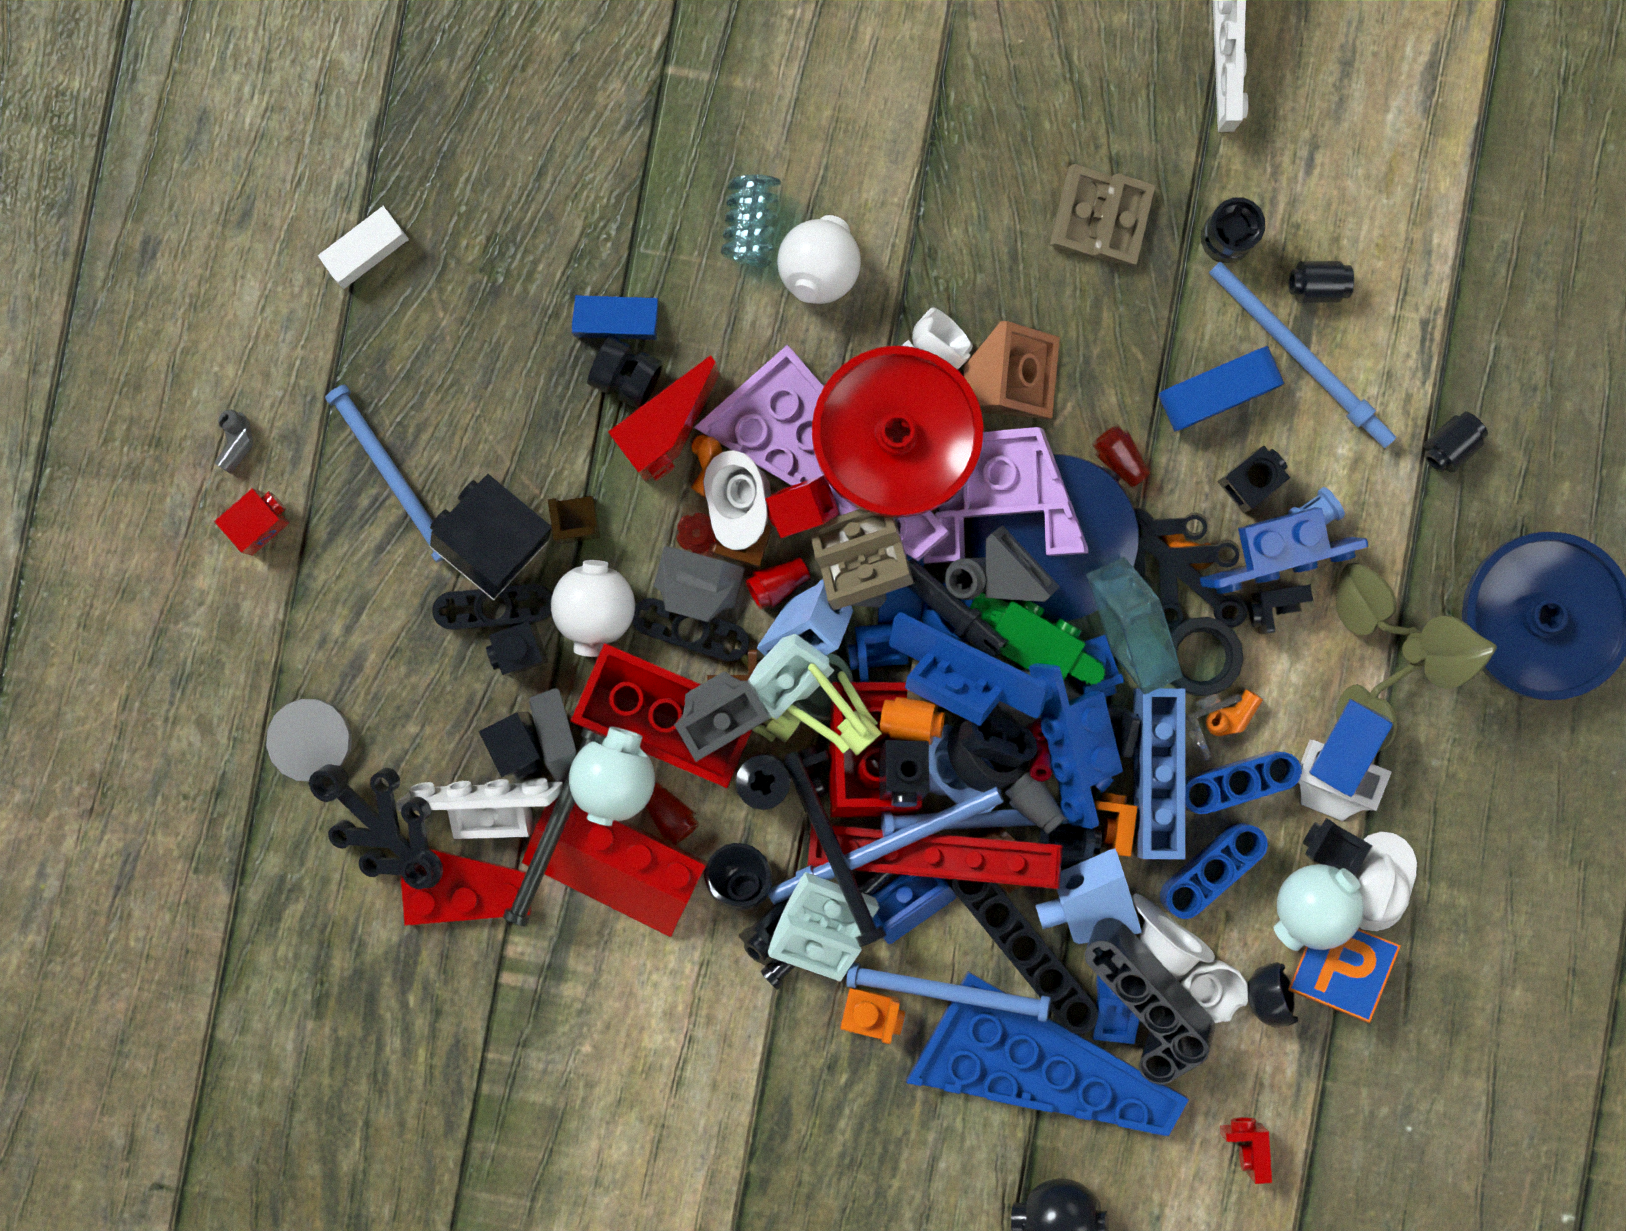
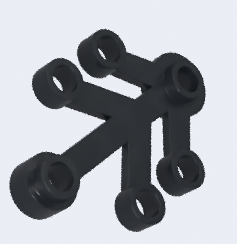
[1126,508,1248,628]
[309,764,443,889]

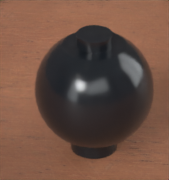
[1011,1178,1109,1231]

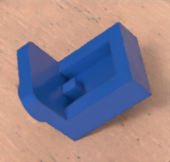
[848,623,908,682]

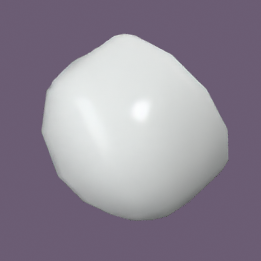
[912,307,973,370]
[1180,960,1248,1023]

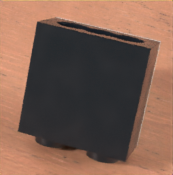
[430,473,552,600]

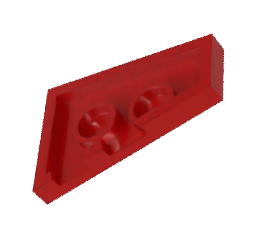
[401,849,532,926]

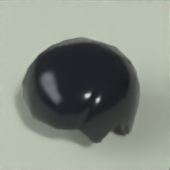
[1248,962,1299,1028]

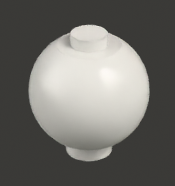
[777,215,861,304]
[551,560,635,657]

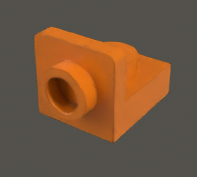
[1093,792,1138,857]
[840,987,905,1044]

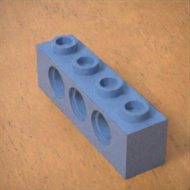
[1133,688,1185,859]

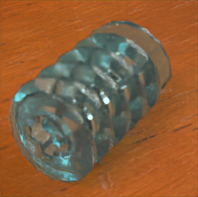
[721,174,781,267]

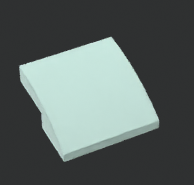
[768,872,879,982]

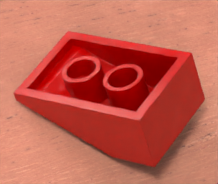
[608,355,719,482]
[829,682,922,817]

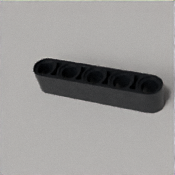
[950,879,1098,1034]

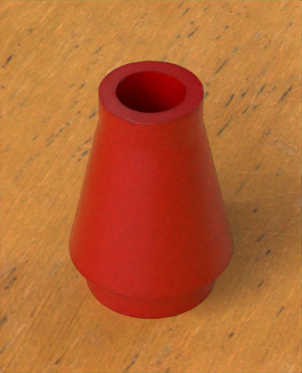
[746,557,811,610]

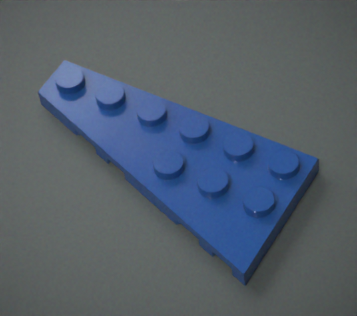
[906,971,1189,1136]

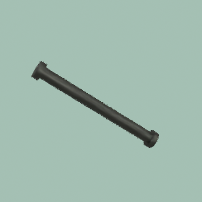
[503,727,607,927]

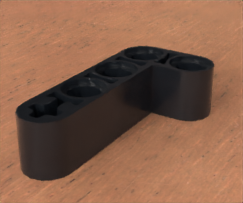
[1085,918,1215,1084]

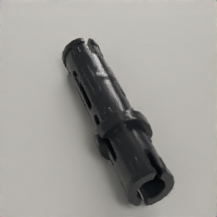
[907,558,1009,658]

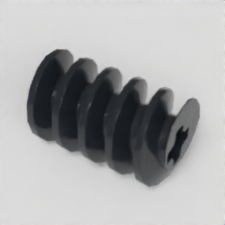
[736,753,791,810]

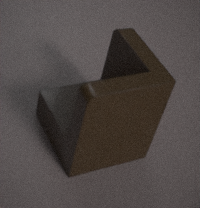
[548,496,600,544]

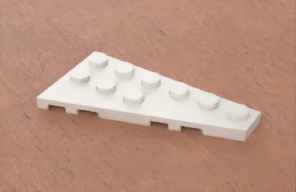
[1213,0,1248,132]

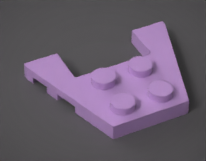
[924,427,1088,564]

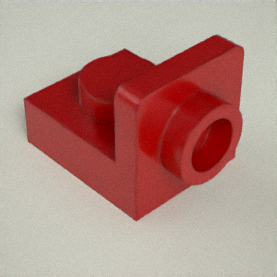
[1220,1117,1272,1184]

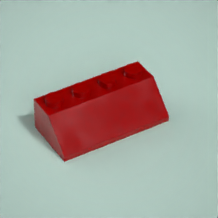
[571,643,753,788]
[522,796,708,937]

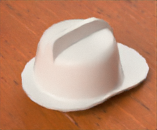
[704,450,771,550]
[1355,832,1417,931]
[1132,893,1215,981]

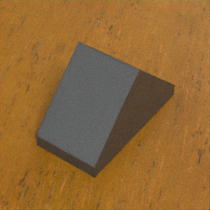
[986,525,1060,602]

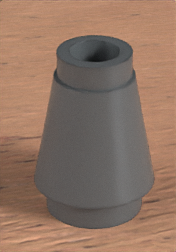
[945,557,986,600]
[1005,771,1066,835]

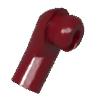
[1026,718,1052,782]

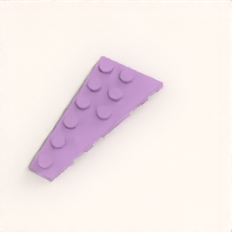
[694,345,950,561]

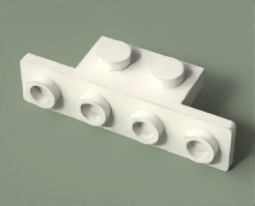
[396,778,563,839]

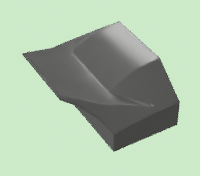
[654,546,745,622]
[674,671,772,762]

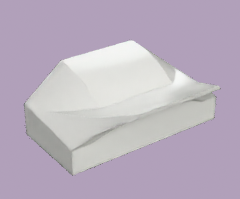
[1298,740,1392,821]

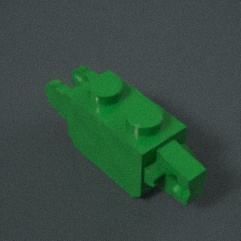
[969,591,1106,685]

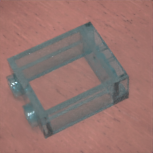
[1087,557,1183,695]

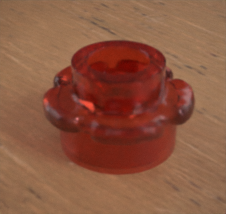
[676,512,716,554]

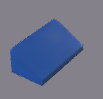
[572,295,658,340]
[1309,699,1393,797]
[871,875,956,944]

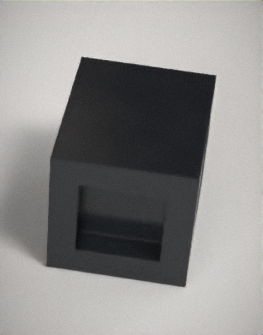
[1217,446,1290,513]

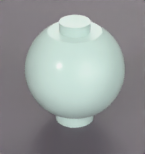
[569,727,655,826]
[1274,864,1364,951]

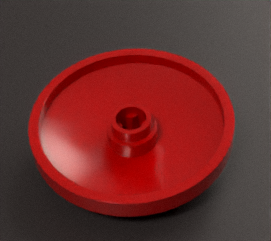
[812,346,984,518]

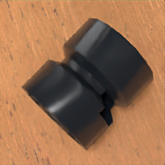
[1201,197,1265,263]
[587,336,664,409]

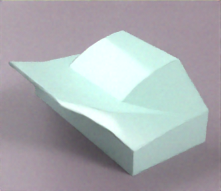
[748,634,835,719]

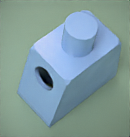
[757,579,853,656]
[1036,848,1142,944]

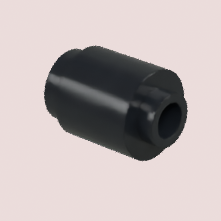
[1288,261,1354,303]
[1424,411,1488,473]

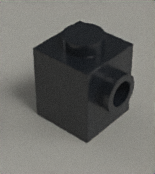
[486,621,548,676]
[879,740,929,807]

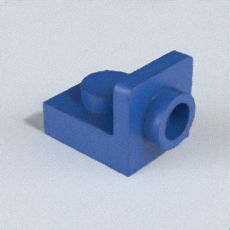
[1074,635,1125,697]
[1091,975,1139,1044]

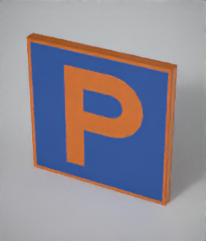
[1288,929,1401,1024]

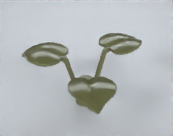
[1336,563,1497,752]

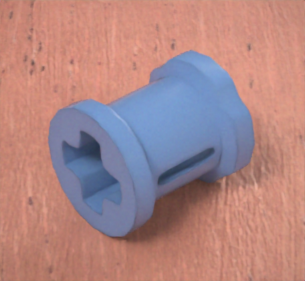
[1288,487,1345,525]

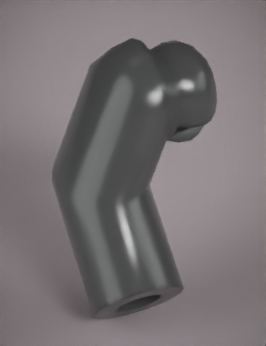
[215,409,253,474]

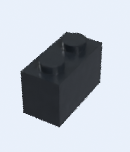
[478,712,544,781]

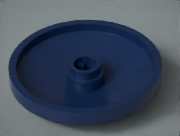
[970,454,1139,622]
[1462,532,1626,700]

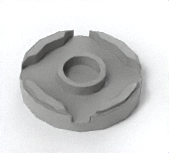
[266,699,352,781]

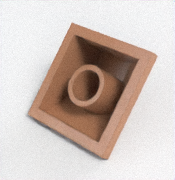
[964,321,1060,419]

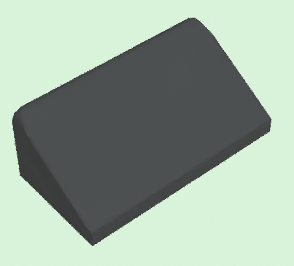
[529,689,576,784]

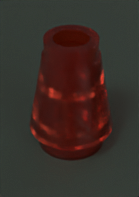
[1092,424,1151,488]
[645,782,700,846]

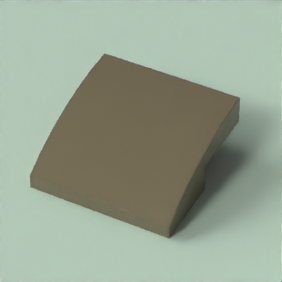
[1050,164,1156,266]
[809,509,914,611]

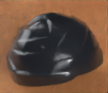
[704,843,773,910]

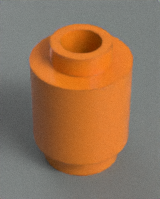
[880,697,945,745]

